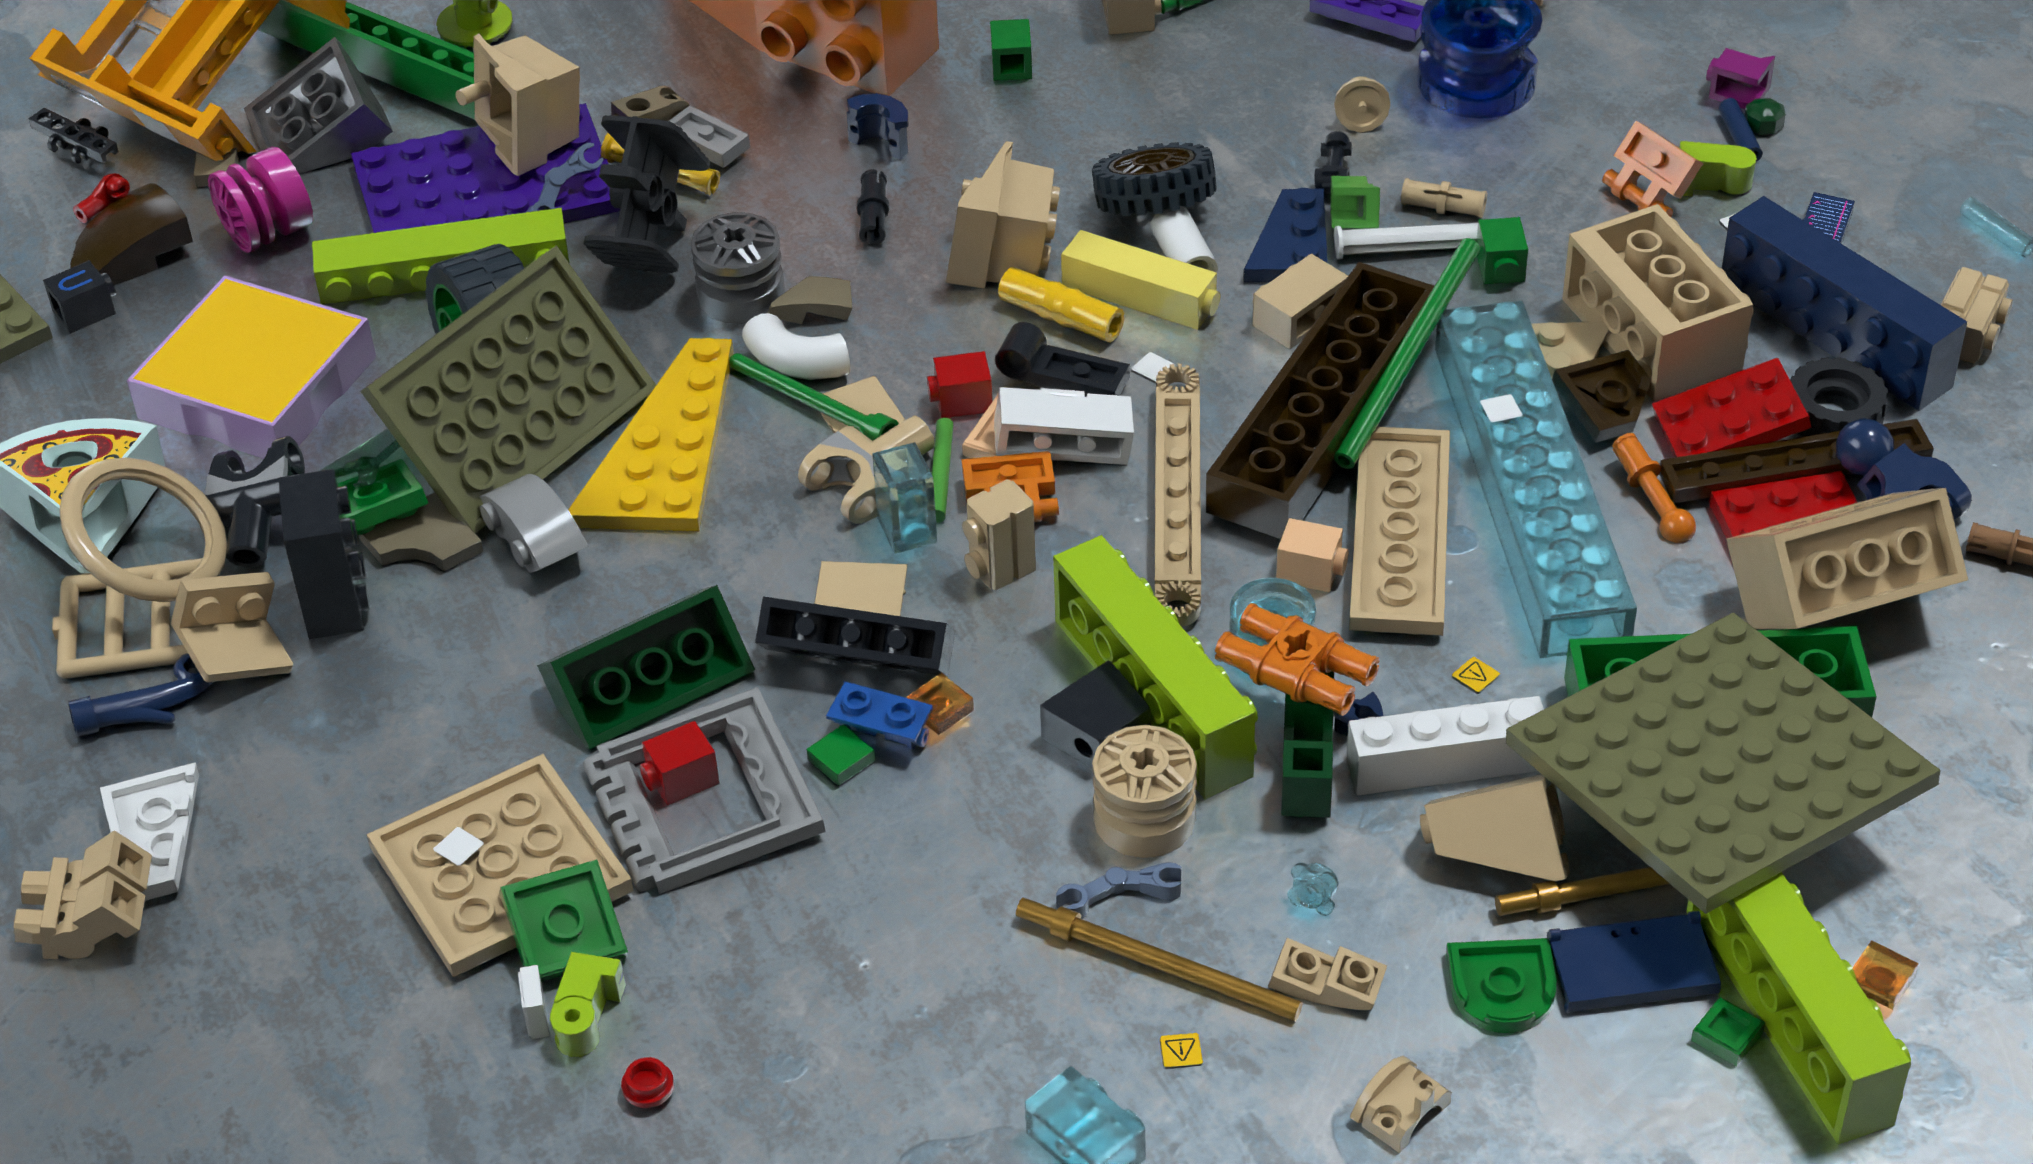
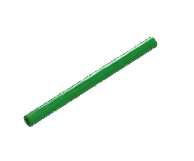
[1334,238,1480,469]

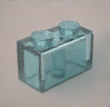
[872,442,937,554]
[1025,1066,1146,1164]

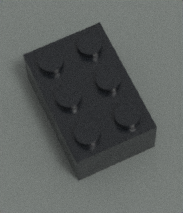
[278,469,370,639]

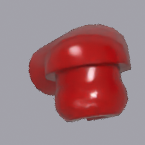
[73,173,130,223]

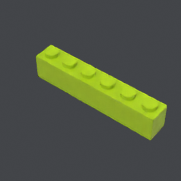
[312,208,570,305]

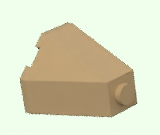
[1420,774,1570,881]

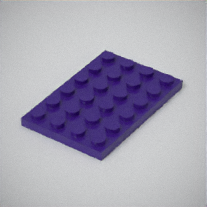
[351,103,621,233]

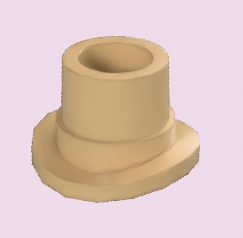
[1334,76,1391,133]

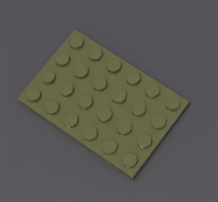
[360,246,656,533]

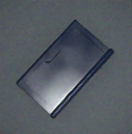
[1547,911,1721,1013]

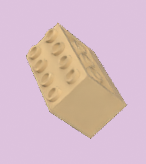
[1562,204,1753,402]
[1726,488,1968,629]

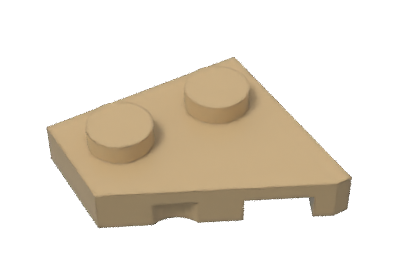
[1526,321,1609,392]

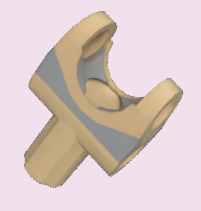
[798,415,935,524]

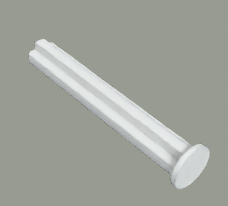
[1334,223,1478,260]

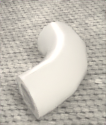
[742,313,850,380]

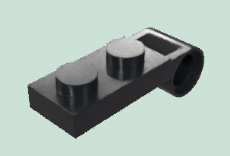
[995,322,1130,397]

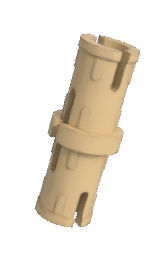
[1401,178,1487,218]

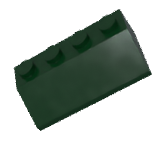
[537,585,755,749]

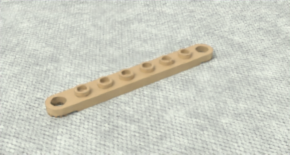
[1155,363,1201,627]

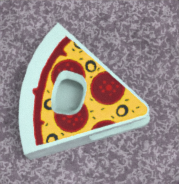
[0,418,165,574]

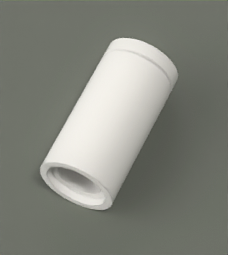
[1151,206,1218,273]

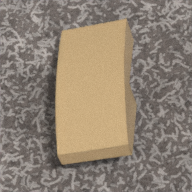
[1268,938,1387,1010]

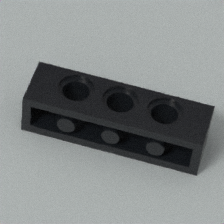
[755,596,956,677]

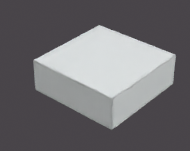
[518,965,550,1039]

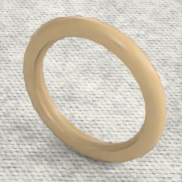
[59,457,227,602]

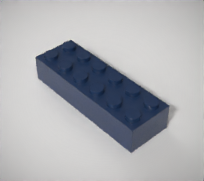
[1722,196,1967,411]

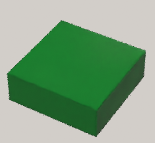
[806,724,875,786]
[1691,997,1765,1067]

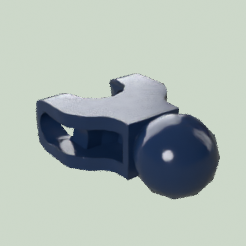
[1836,418,1972,519]

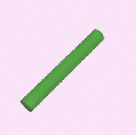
[928,418,954,523]

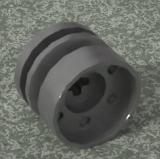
[690,212,785,324]

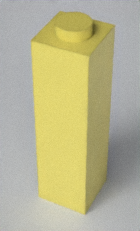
[1061,230,1221,330]

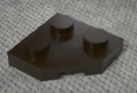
[1551,350,1651,443]

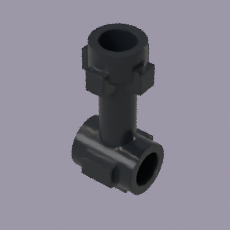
[1314,131,1352,194]

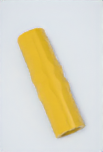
[998,267,1125,343]

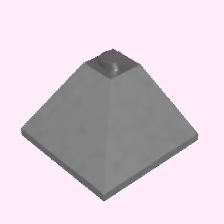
[244,37,393,174]

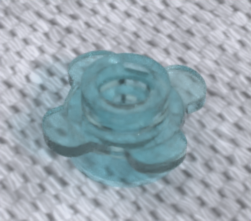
[1287,863,1339,916]

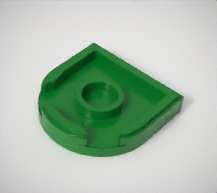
[1446,938,1557,1033]

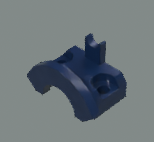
[846,93,909,160]

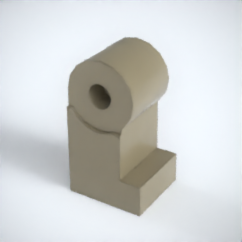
[611,85,689,121]

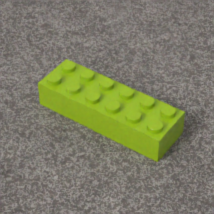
[1053,535,1258,800]
[1686,872,1911,1145]

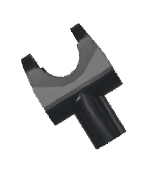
[205,436,305,568]

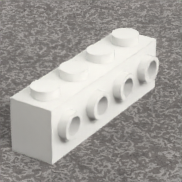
[1346,696,1544,796]

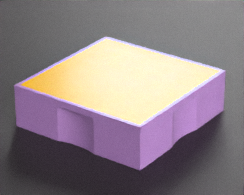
[127,275,376,459]

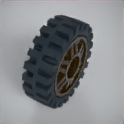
[1092,142,1217,216]

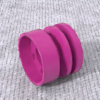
[208,146,313,253]

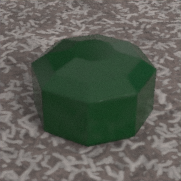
[1744,98,1786,135]

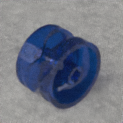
[1417,0,1543,119]

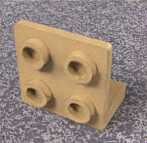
[171,572,293,682]

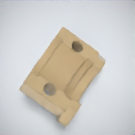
[1350,1056,1452,1153]

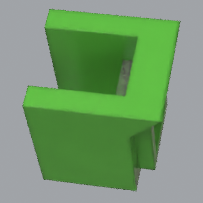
[1330,176,1380,228]

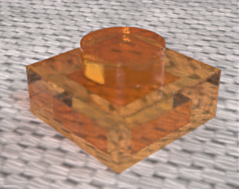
[906,673,974,735]
[1852,940,1919,1010]

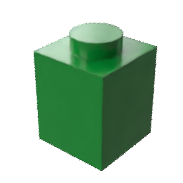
[990,19,1032,81]
[1476,217,1528,284]

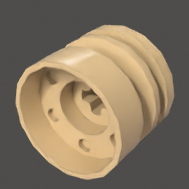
[1092,725,1197,858]

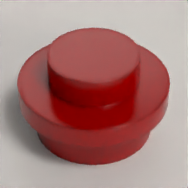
[621,1057,674,1108]

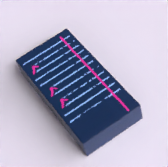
[1804,192,1855,244]

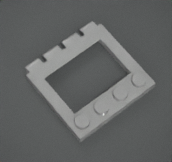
[583,687,826,894]

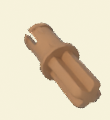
[1966,522,2033,566]

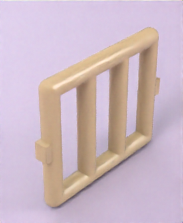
[52,558,202,679]

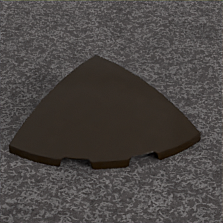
[70,183,193,286]

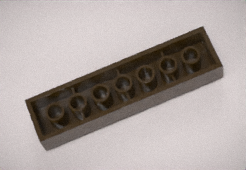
[1206,262,1434,539]

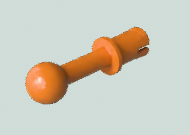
[1612,433,1696,543]

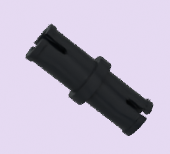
[856,169,889,245]

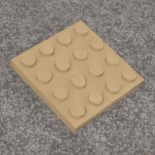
[366,754,634,977]

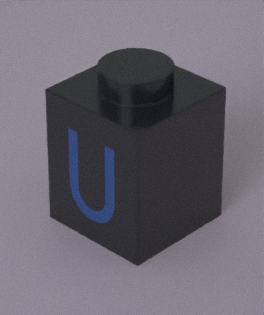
[43,260,116,334]

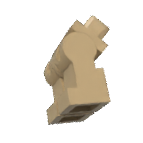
[14,830,152,959]

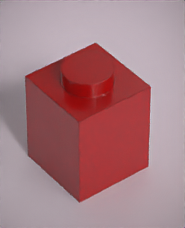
[927,351,993,418]
[639,721,720,806]

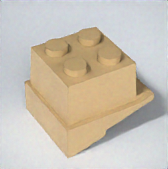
[455,34,580,176]
[946,141,1060,289]

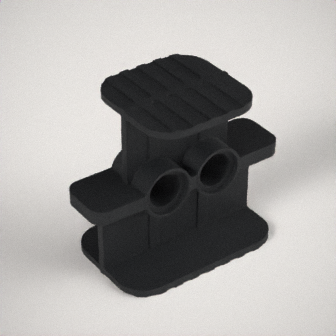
[583,115,710,273]

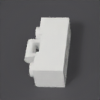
[994,387,1134,465]

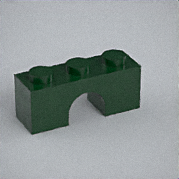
[1281,671,1334,818]

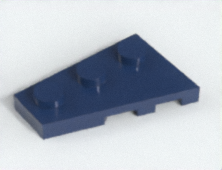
[1243,188,1328,282]

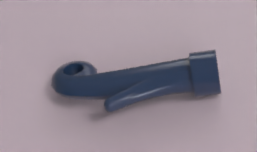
[68,653,214,738]

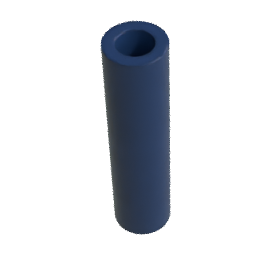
[1718,98,1763,162]

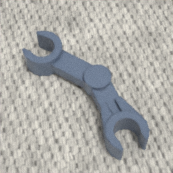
[527,143,603,212]
[1056,862,1182,919]

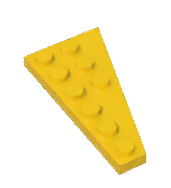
[568,338,734,531]

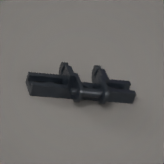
[28,108,119,164]

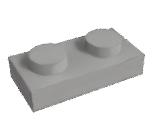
[669,105,750,168]

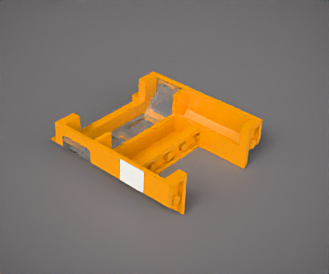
[29,0,350,161]

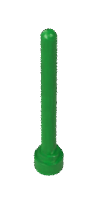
[729,353,899,441]

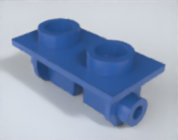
[826,681,933,749]

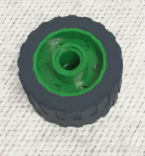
[426,244,524,334]

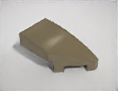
[767,276,852,324]

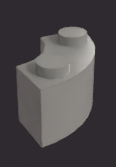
[479,474,589,573]

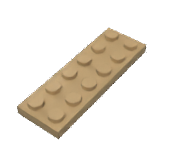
[1349,427,1450,636]

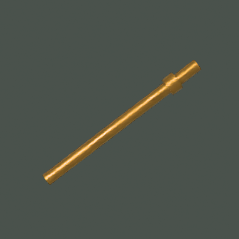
[1495,867,1670,916]
[1016,897,1303,1021]

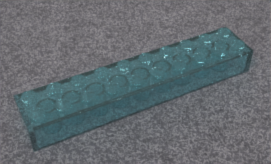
[1435,301,1637,658]

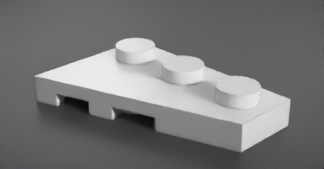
[100,762,199,901]

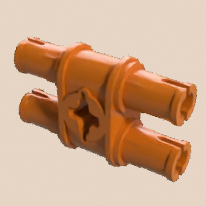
[1215,603,1380,716]

